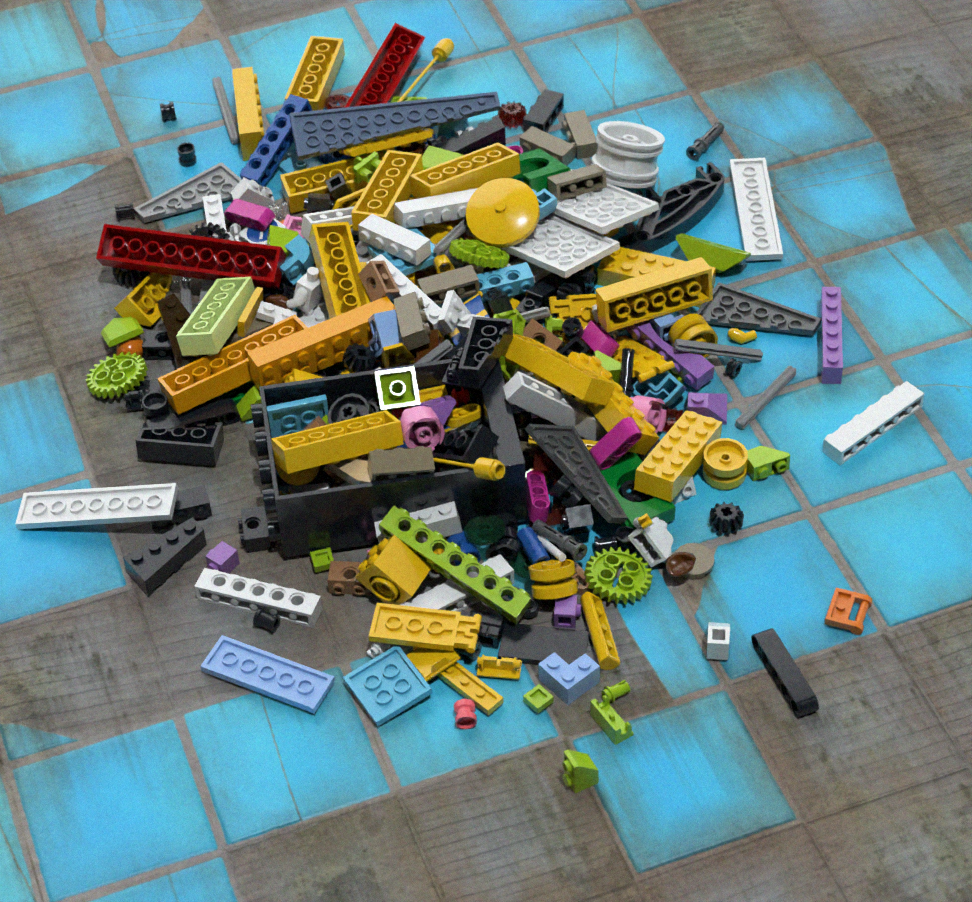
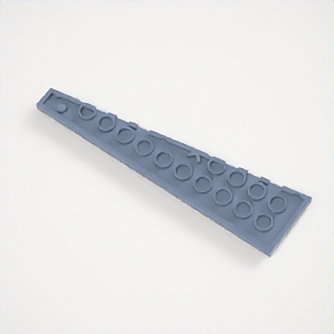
[290,92,501,161]

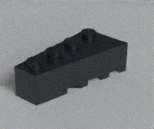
[136,422,224,465]
[432,424,499,469]

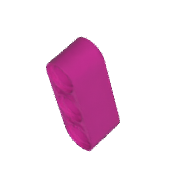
[224,199,275,231]
[581,320,620,357]
[590,417,642,470]
[526,470,550,523]

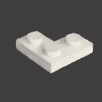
[438,290,471,333]
[256,301,297,324]

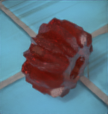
[498,101,527,129]

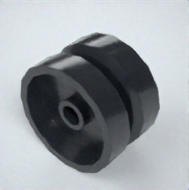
[328,393,376,424]

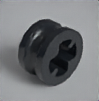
[725,358,742,378]

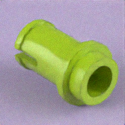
[601,680,630,703]

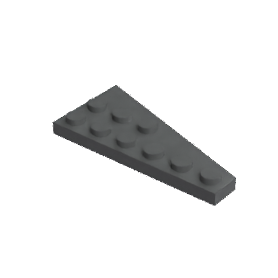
[696,282,821,336]
[525,424,628,523]

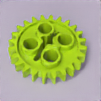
[449,238,510,269]
[86,352,148,399]
[584,547,653,604]

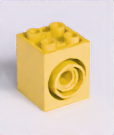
[355,535,432,605]

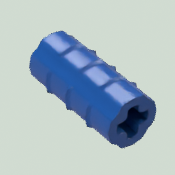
[516,527,550,565]

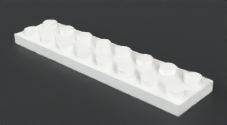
[730,158,783,261]
[15,483,179,529]

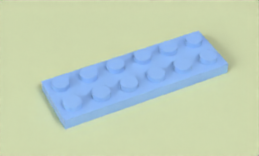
[201,635,335,714]

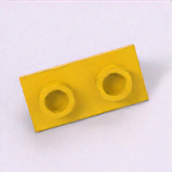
[477,655,522,680]

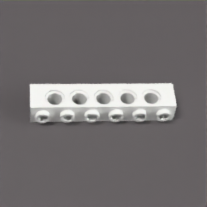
[194,568,322,628]

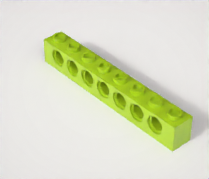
[379,506,531,624]

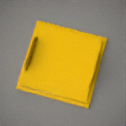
[406,647,461,682]

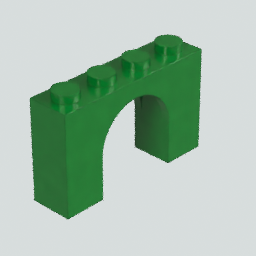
[511,148,571,193]
[600,452,676,530]

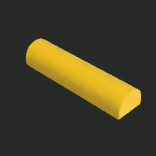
[580,591,621,670]

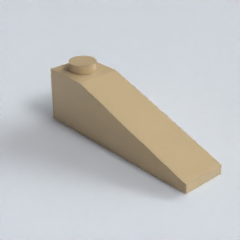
[325,459,370,485]

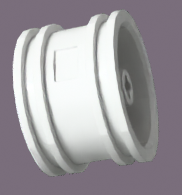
[591,121,665,188]

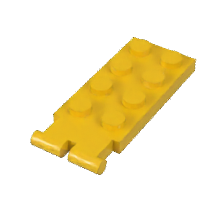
[339,129,433,157]
[549,294,625,335]
[593,336,675,383]
[368,603,482,653]

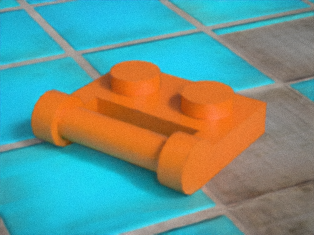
[825,587,873,635]

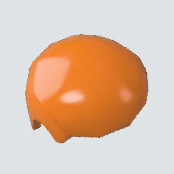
[116,336,143,357]

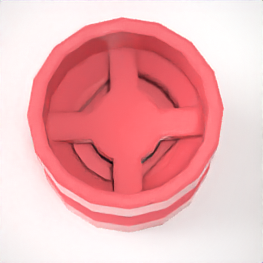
[453,699,477,730]

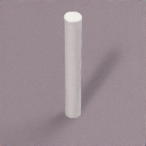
[535,532,566,562]

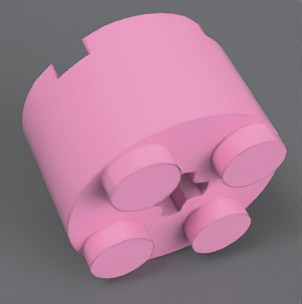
[630,395,666,434]
[400,406,445,451]

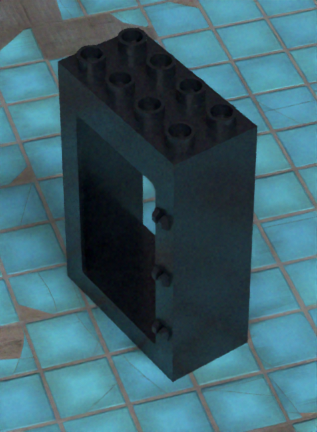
[251,359,528,557]

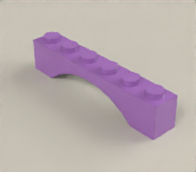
[820,287,843,384]
[622,320,714,390]

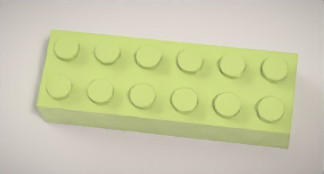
[176,277,255,357]

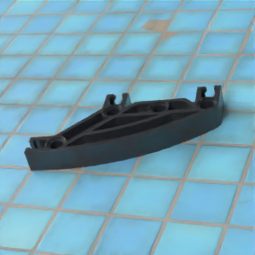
[618,162,725,253]

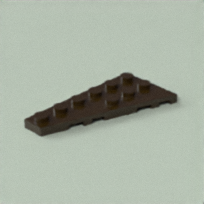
[157,293,207,369]

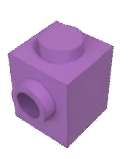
[205,541,240,574]
[554,595,581,628]

